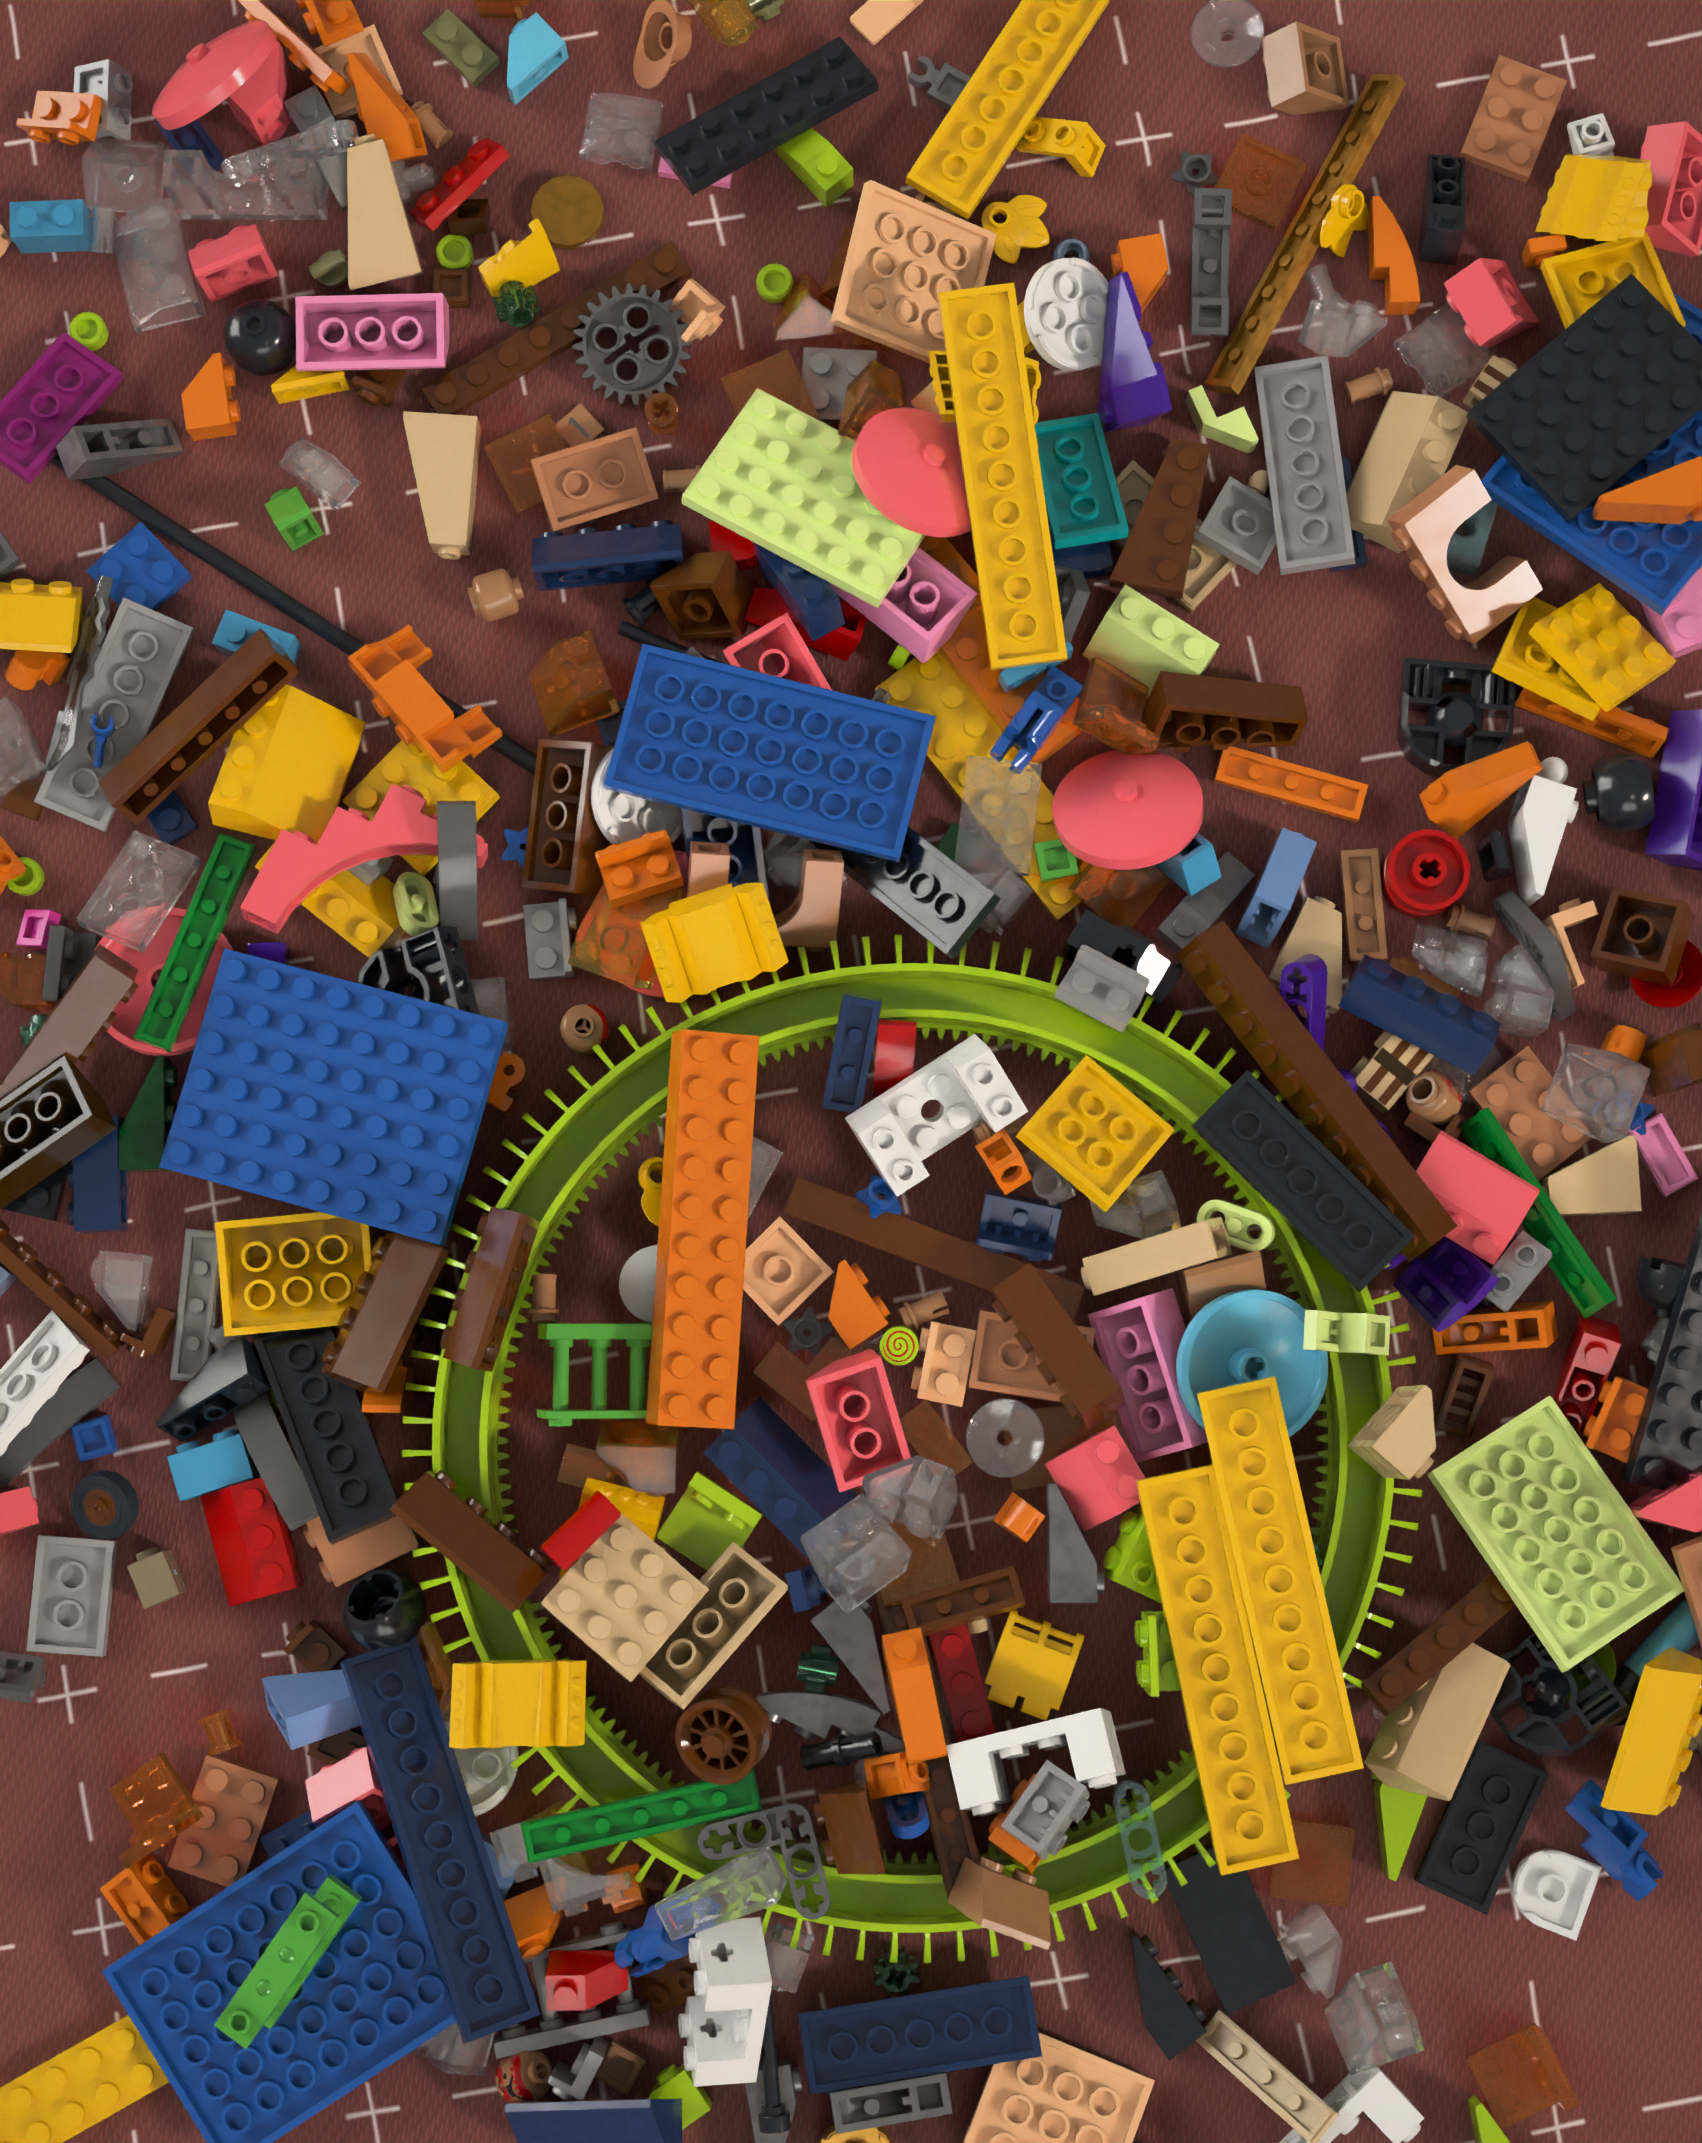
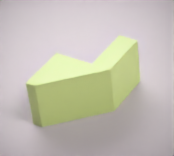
[1185,385,1259,453]
[1303,1310,1390,1355]

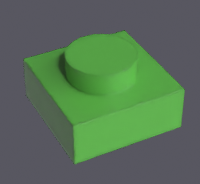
[1034,839,1079,883]

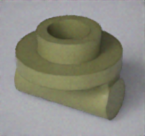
[743,0,784,22]
[308,249,348,287]

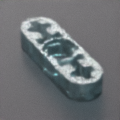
[1112,1780,1167,1899]

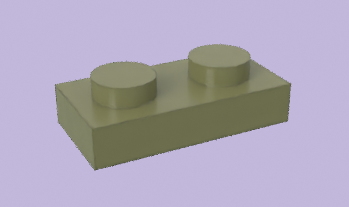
[422,9,500,88]

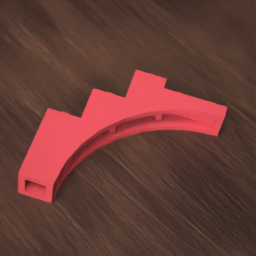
[240,784,488,935]

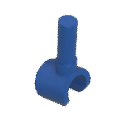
[91,713,115,768]

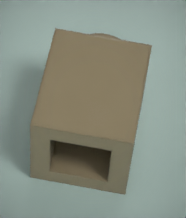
[127,1546,188,1609]

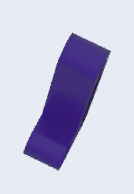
[1276,954,1358,1103]

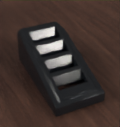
[1476,831,1513,882]

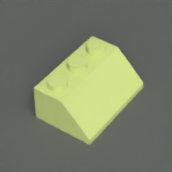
[1082,584,1220,698]

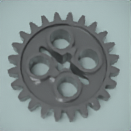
[573,283,692,406]

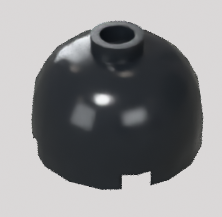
[224,299,296,376]
[1635,1255,1685,1319]

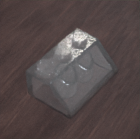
[109,197,206,333]

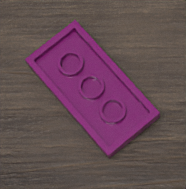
[0,332,123,484]

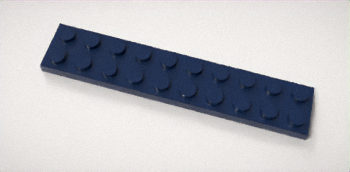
[340,1636,540,2044]

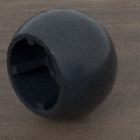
[1583,752,1655,833]
[343,1569,427,1651]

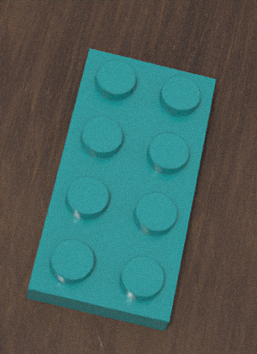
[1035,413,1129,549]

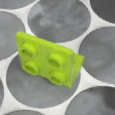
[657,1471,763,1571]
[1135,1610,1180,1697]

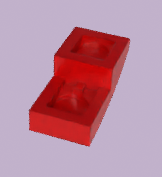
[873,1020,917,1098]

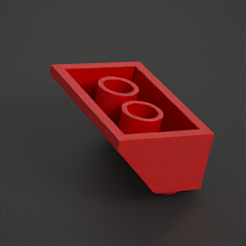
[200,1477,304,1607]

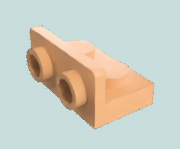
[910,1321,977,1407]

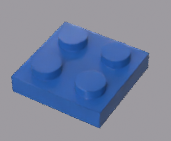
[86,521,193,611]

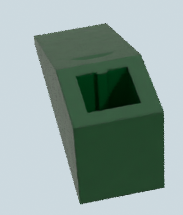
[119,1056,178,1173]

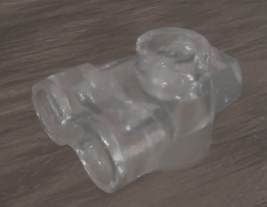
[391,160,438,204]
[1022,1150,1076,1206]

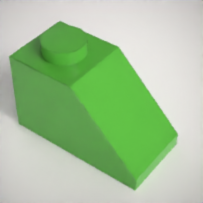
[264,486,324,552]

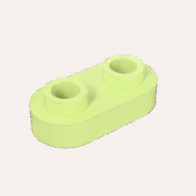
[392,872,439,936]
[1197,1199,1275,1251]

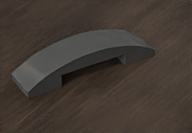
[1190,188,1232,336]
[437,801,478,940]
[0,1358,122,1487]
[232,1391,319,1531]

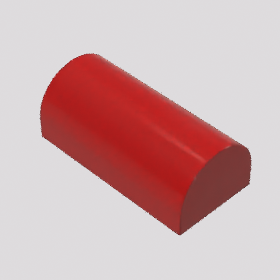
[540,1490,621,1570]

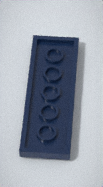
[798,1975,1042,2094]

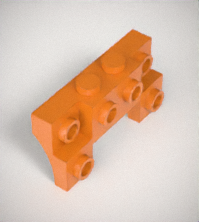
[348,624,502,774]

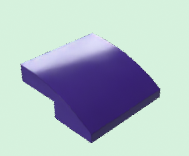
[1393,1236,1500,1332]

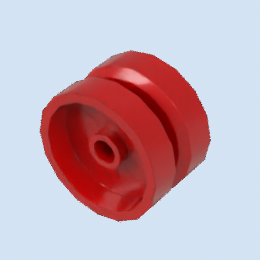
[1380,829,1471,919]

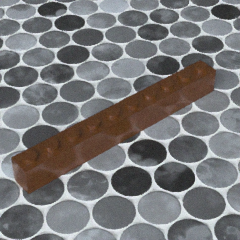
[1175,921,1457,1262]

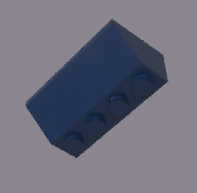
[532,520,685,592]
[1338,954,1501,1076]
[703,1397,869,1565]
[505,2099,682,2143]

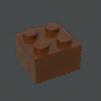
[1591,887,1694,986]

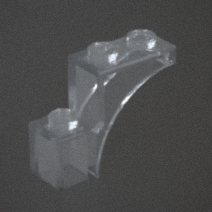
[489,1819,634,1917]

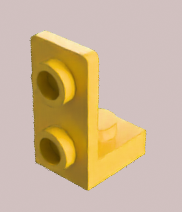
[1015,117,1106,178]

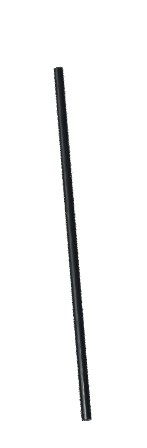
[50,453,537,776]

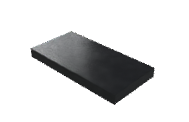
[1414,1739,1549,1915]
[1160,1845,1297,2015]

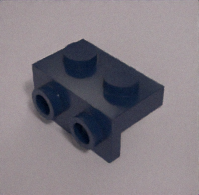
[976,1189,1063,1261]

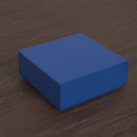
[70,1415,119,1462]

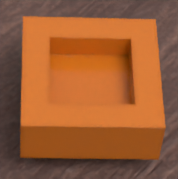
[1521,235,1567,269]

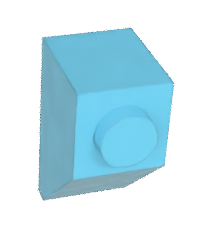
[507,12,569,105]

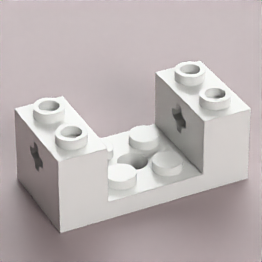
[845,1034,1028,1197]
[946,1708,1126,1817]
[678,1917,772,2087]
[1279,2055,1424,2143]

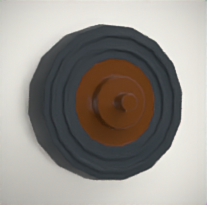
[71,1470,139,1540]

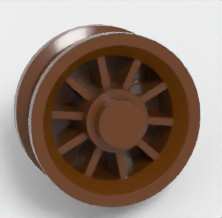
[675,1686,772,1785]

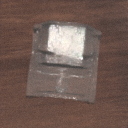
[579,93,663,169]
[1392,303,1493,398]
[1412,924,1489,998]

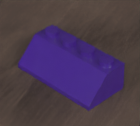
[1646,709,1702,871]

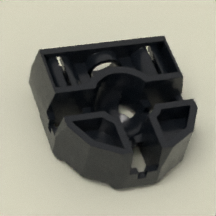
[1397,657,1516,775]
[1062,909,1183,1007]
[358,925,479,1015]
[1490,1632,1631,1757]

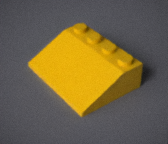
[208,684,366,845]
[215,1212,377,1336]

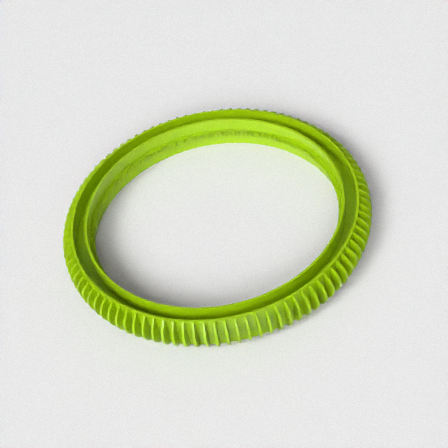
[402,934,1422,1963]

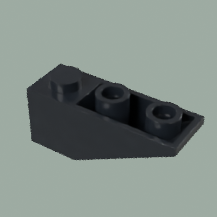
[1419,154,1465,265]
[156,1337,271,1442]
[1129,1930,1207,2061]

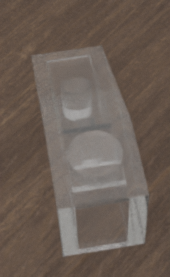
[654,1846,787,1941]

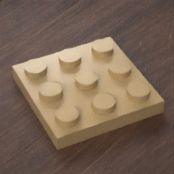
[540,1513,709,1682]

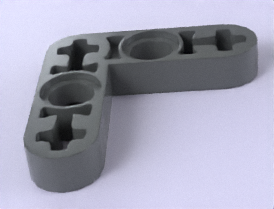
[1493,891,1576,1022]
[698,1802,830,1920]

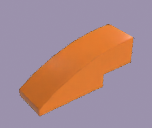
[1367,196,1420,315]

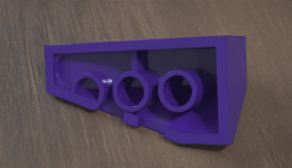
[1098,271,1172,432]

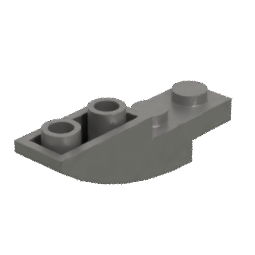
[756,1689,905,1756]

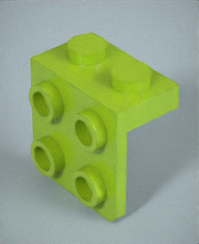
[1103,1505,1162,1604]

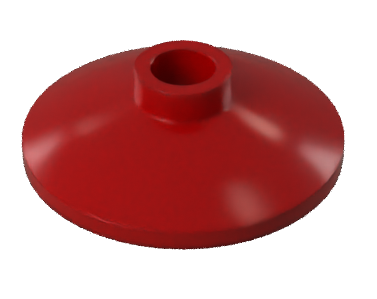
[1630,940,1702,1009]

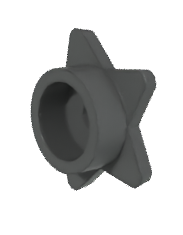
[1172,151,1219,197]
[783,1307,833,1356]

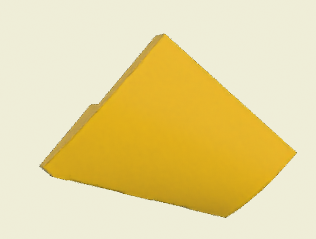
[478,218,560,306]

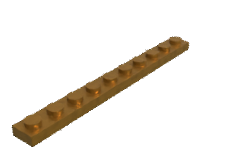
[1204,74,1406,395]

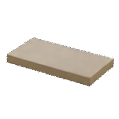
[1110,460,1237,613]

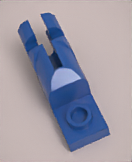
[990,665,1084,774]
[1564,1778,1664,1901]
[614,1887,726,1977]

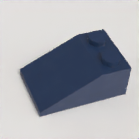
[679,808,769,901]

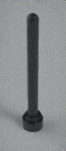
[758,1939,791,2134]

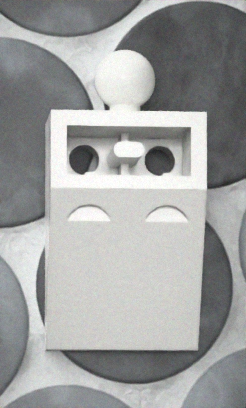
[1507,757,1579,907]

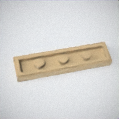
[1196,2010,1339,2143]

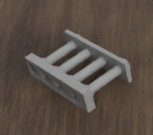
[493,1922,652,2059]

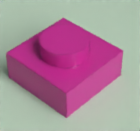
[16,909,61,950]

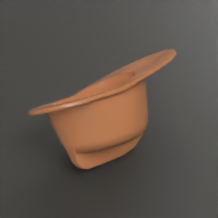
[633,0,692,89]

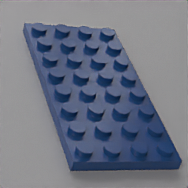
[604,644,936,862]

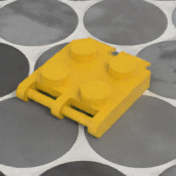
[984,1610,1085,1721]

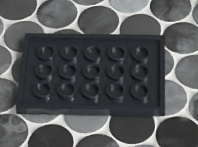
[1466,273,1702,524]

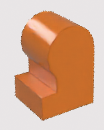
[4,650,71,690]
[1595,1025,1648,1077]
[487,1054,528,1117]
[975,1129,1032,1195]
[993,1492,1046,1543]
[606,1861,650,1914]

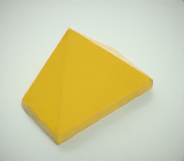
[271,365,351,404]

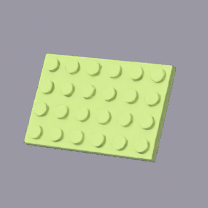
[681,388,926,608]
[1427,1396,1684,1673]

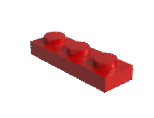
[409,137,510,231]
[930,1624,996,1742]

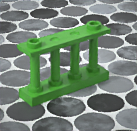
[537,1323,652,1426]
[214,1874,363,2049]

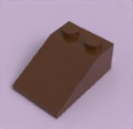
[813,1778,886,1875]

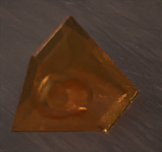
[774,270,849,341]

